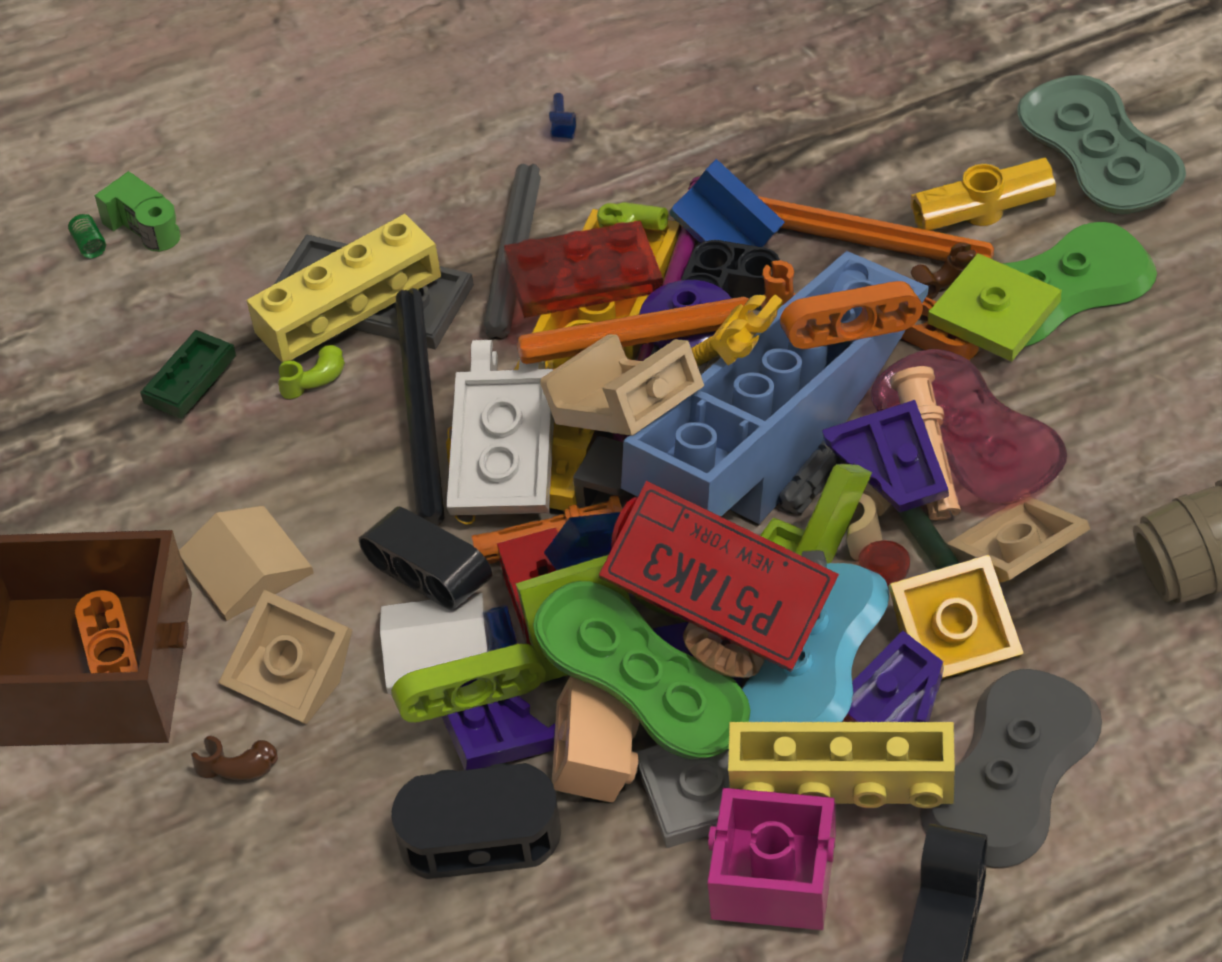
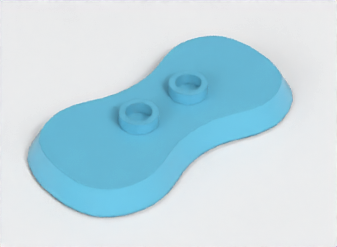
[742,563,889,722]

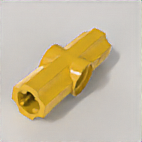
[911,157,1056,231]

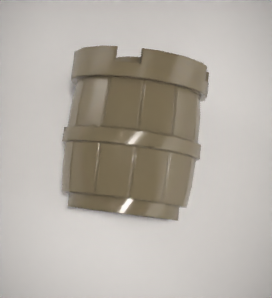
[1133,479,1222,604]

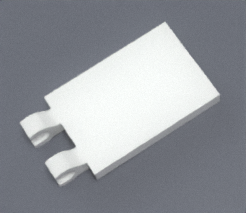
[446,340,554,515]

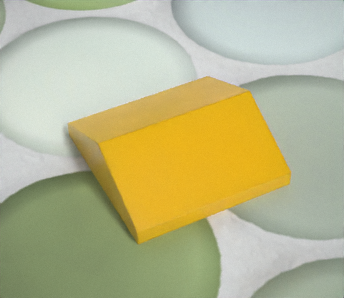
[889,555,1024,679]

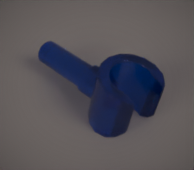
[549,93,576,139]

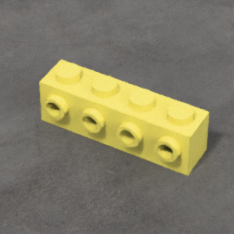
[246,214,441,362]
[728,722,955,808]

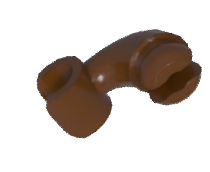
[911,242,976,299]
[191,735,278,781]

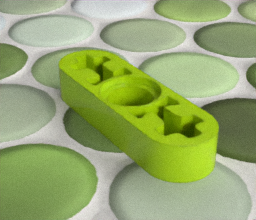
[391,644,546,723]

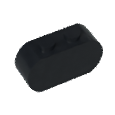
[391,763,561,879]

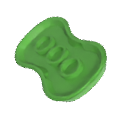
[1002,222,1157,347]
[533,581,751,759]

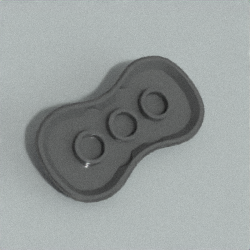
[920,669,1102,867]

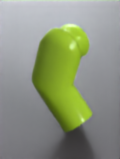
[597,202,669,235]

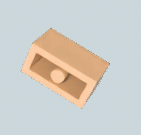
[552,676,639,803]

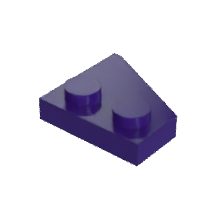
[822,400,949,512]
[843,631,944,722]
[442,678,555,770]

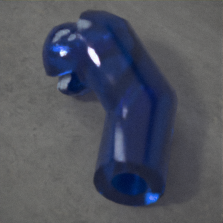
[482,605,518,652]

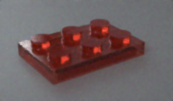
[504,220,663,318]

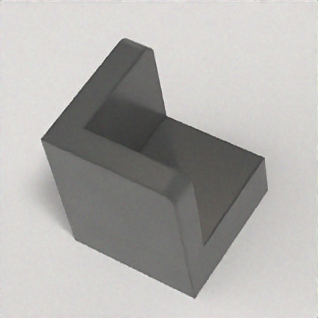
[573,435,625,508]

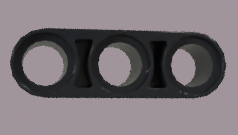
[358,506,493,610]

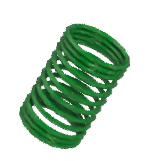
[68,214,106,258]

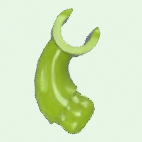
[278,345,345,399]

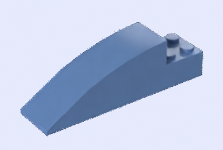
[621,251,929,524]

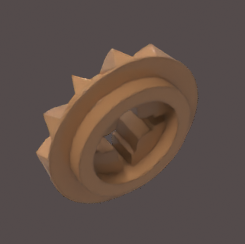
[683,622,764,678]

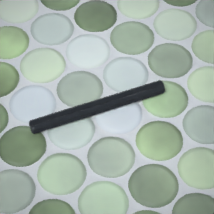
[396,288,445,525]

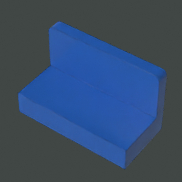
[669,159,785,247]

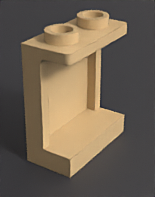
[540,334,704,436]

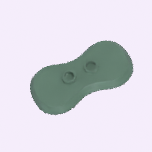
[1017,75,1186,215]

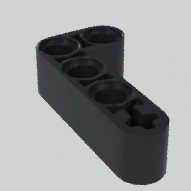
[651,240,780,375]
[902,824,988,962]

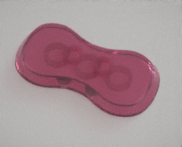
[871,349,1067,505]

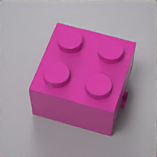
[708,788,836,930]

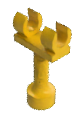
[691,295,777,366]

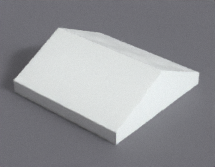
[380,593,488,694]

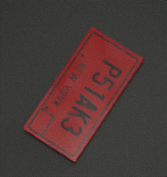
[599,481,839,672]

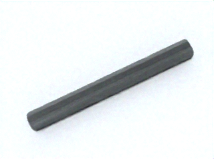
[484,163,541,338]

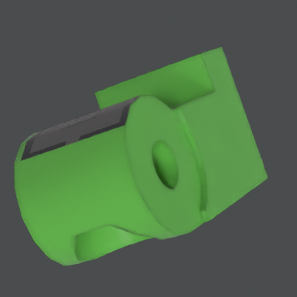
[94,171,181,252]

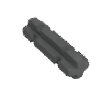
[780,440,844,515]

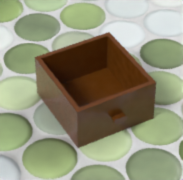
[0,530,192,746]

